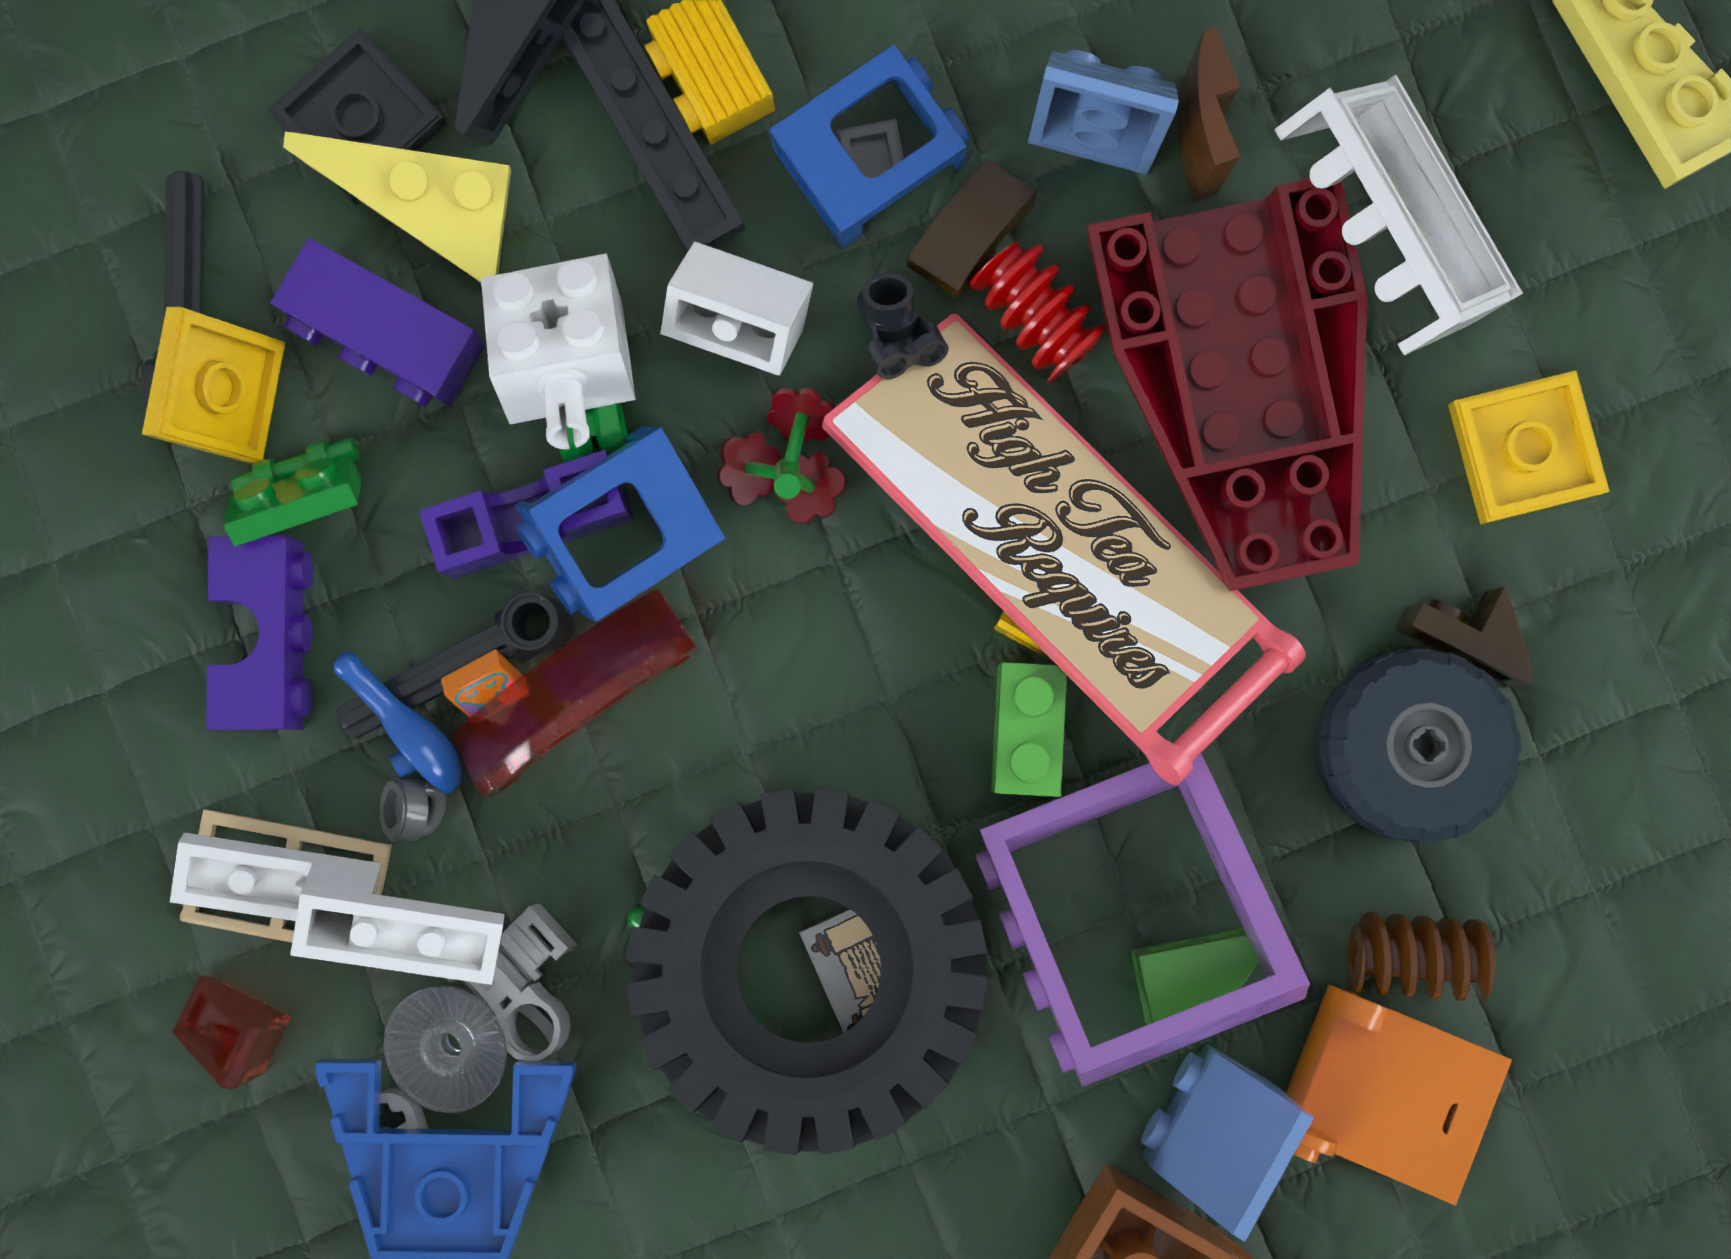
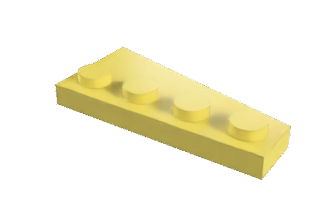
[1552,0,1731,189]

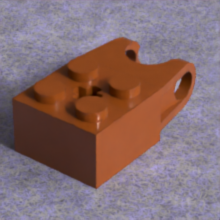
[1048,1163,1256,1259]

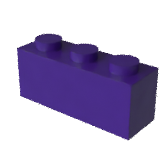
[270,237,487,407]

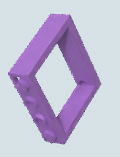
[975,754,1310,1087]

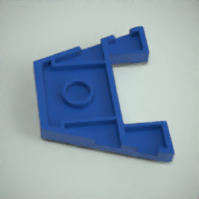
[315,1058,576,1259]

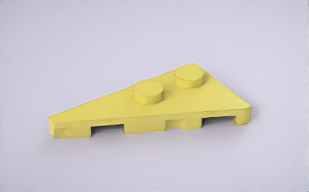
[283,131,511,283]

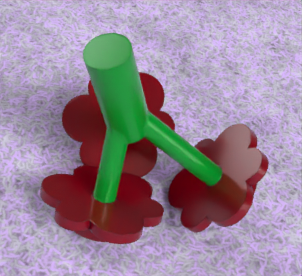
[717,388,847,524]

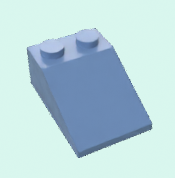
[1028,50,1179,175]
[1141,1043,1314,1242]

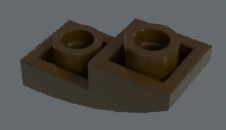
[907,159,1037,299]

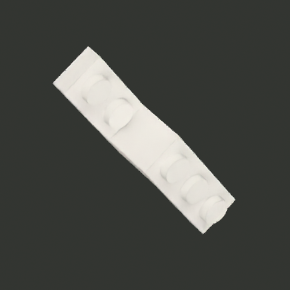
[170,833,505,985]

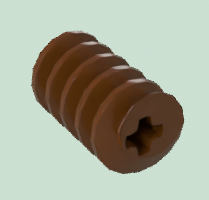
[1347,912,1496,1001]

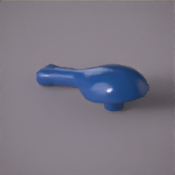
[334,651,463,794]

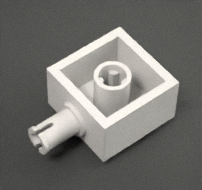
[481,253,636,449]

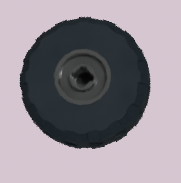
[1315,649,1522,843]

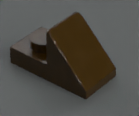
[1395,587,1535,687]

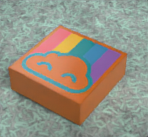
[441,649,532,726]

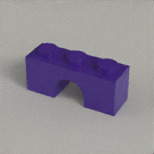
[418,450,634,579]
[206,535,313,731]

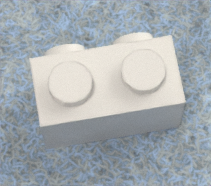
[660,241,813,376]

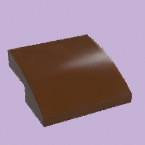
[1178,27,1240,203]

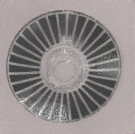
[383,985,507,1113]

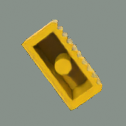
[644,0,775,145]

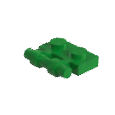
[223,437,361,547]

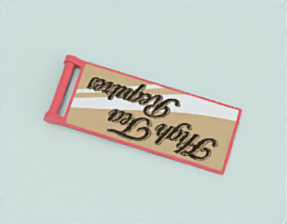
[822,314,1306,785]

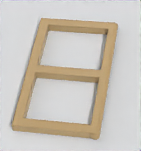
[180,809,392,943]

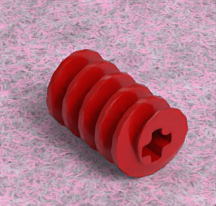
[970,242,1107,384]

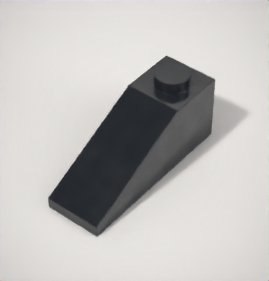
[455,0,585,144]

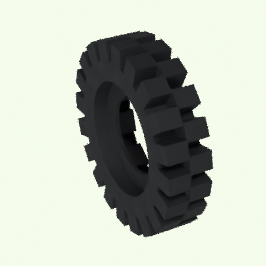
[626,788,988,1155]

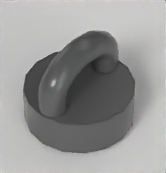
[379,777,446,841]

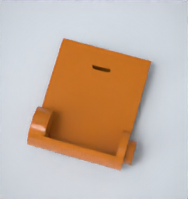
[1286,984,1512,1206]

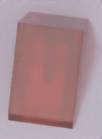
[172,975,291,1090]

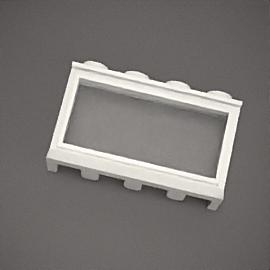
[1274,75,1523,355]

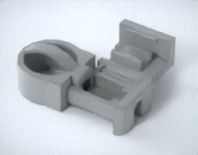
[447,903,578,1061]

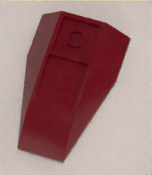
[1086,179,1367,592]

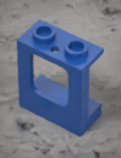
[769,44,969,249]
[515,425,725,622]

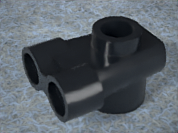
[857,273,949,379]

